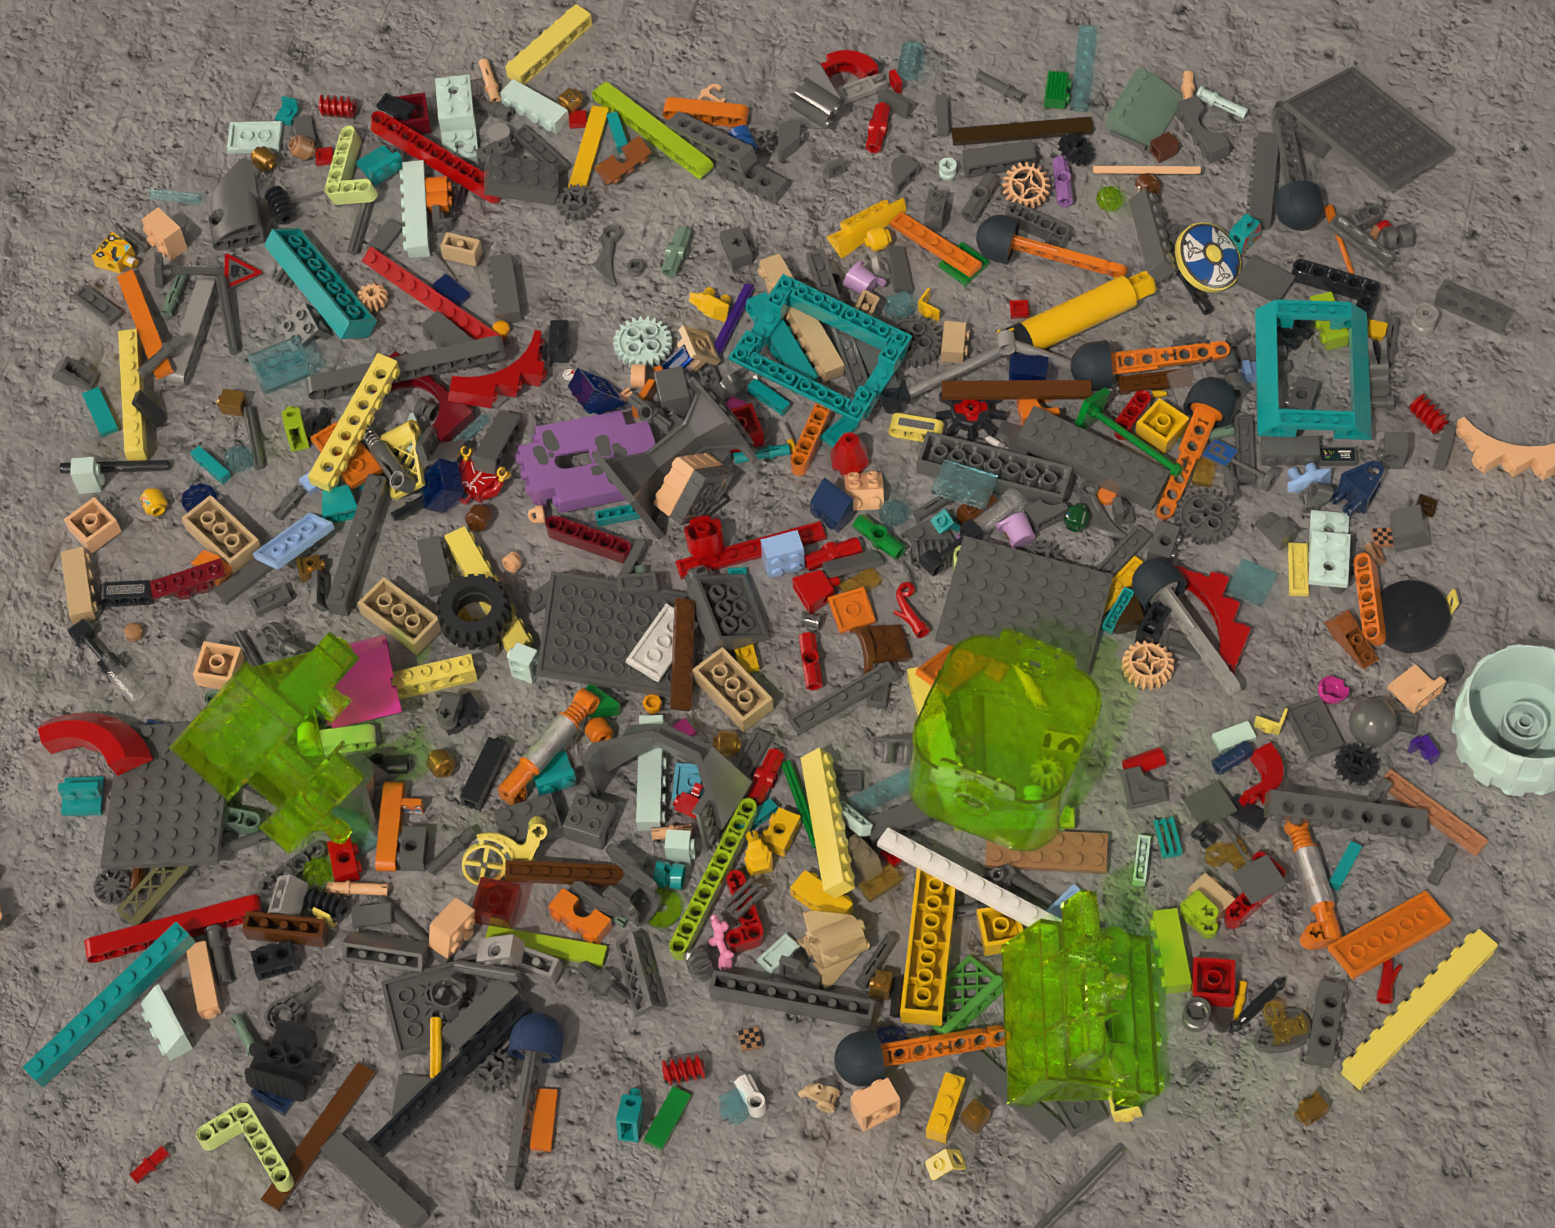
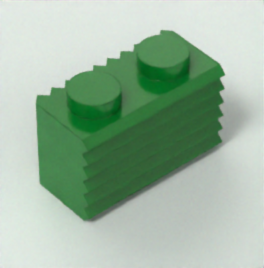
[1044,70,1072,109]

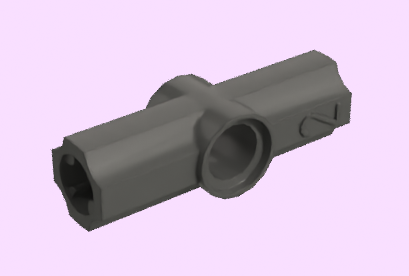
[961,172,999,222]

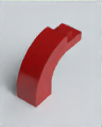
[820,50,878,79]
[1239,742,1284,807]

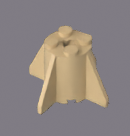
[795,910,870,989]

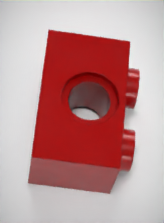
[327,836,363,882]

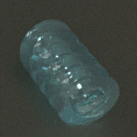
[897,41,923,81]

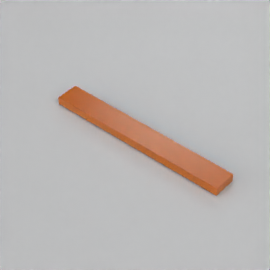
[117,269,174,380]

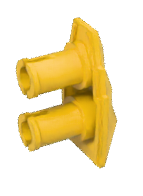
[689,287,731,323]
[744,830,773,877]

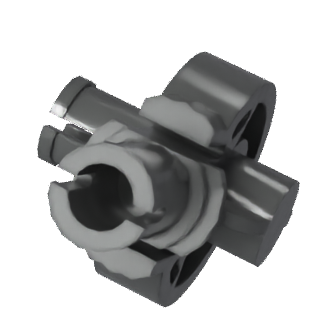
[256,622,304,659]

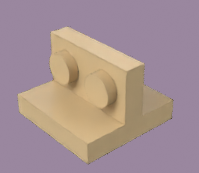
[677,325,720,374]

